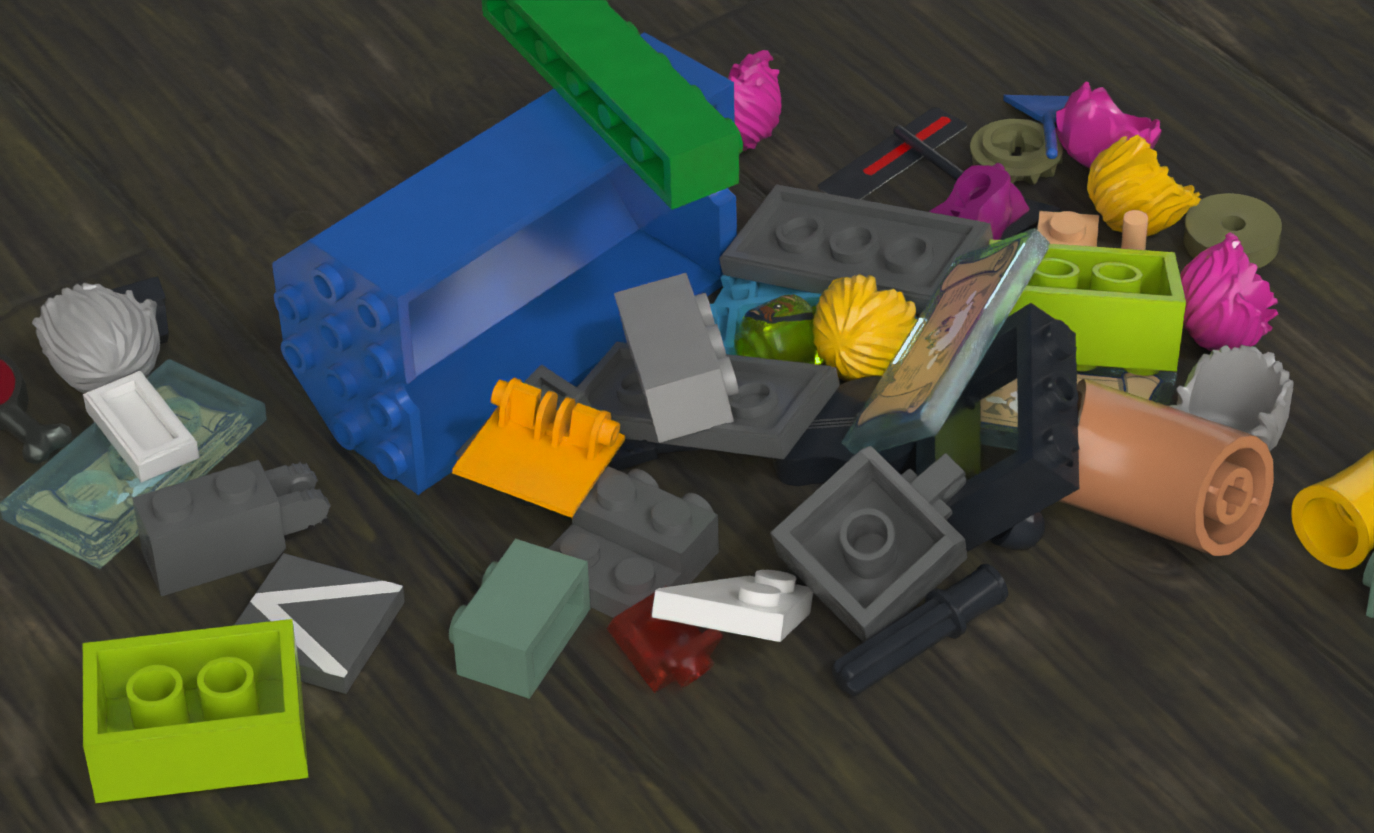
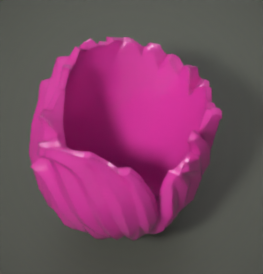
[729,50,782,151]
[1180,232,1278,352]

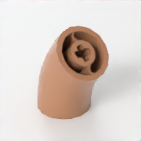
[1059,378,1274,556]

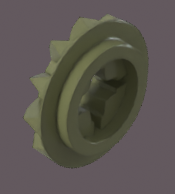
[970,119,1063,185]

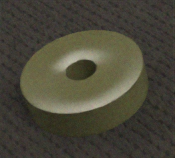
[1183,193,1282,269]

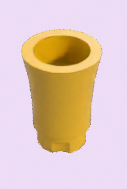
[1291,450,1374,570]

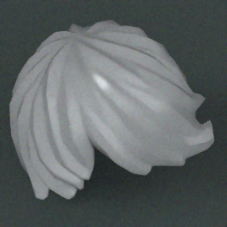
[32,283,160,393]
[1170,345,1294,451]

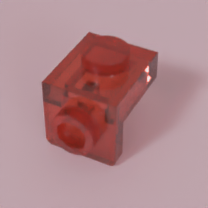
[606,585,724,693]

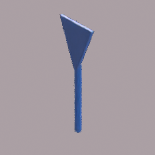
[1003,95,1070,159]

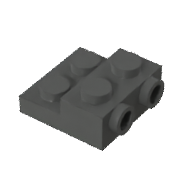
[548,466,719,633]

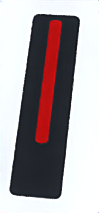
[818,107,967,200]

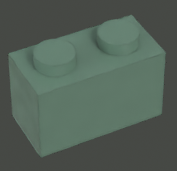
[449,538,591,699]

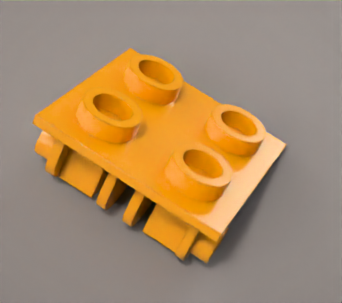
[452,377,625,518]

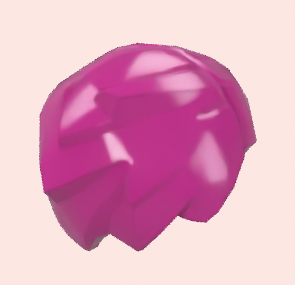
[1055,82,1162,169]

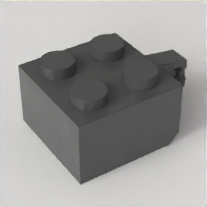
[770,446,967,643]

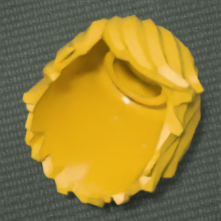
[1087,135,1201,236]
[812,274,928,382]

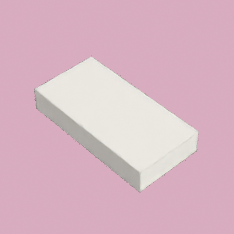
[83,371,199,483]

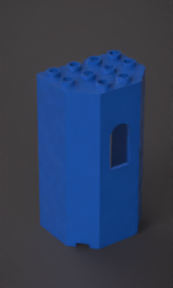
[272,32,737,495]

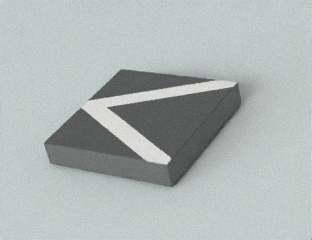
[234,553,405,694]

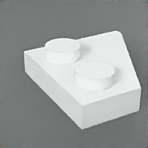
[652,570,813,642]

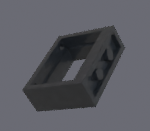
[916,303,1080,552]

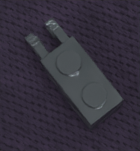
[132,460,331,597]

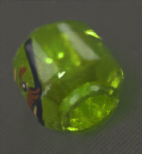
[734,294,824,365]

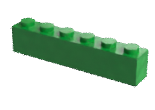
[482,0,743,210]

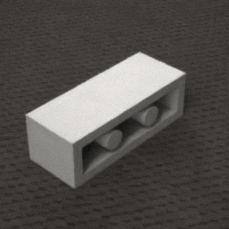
[614,273,739,443]

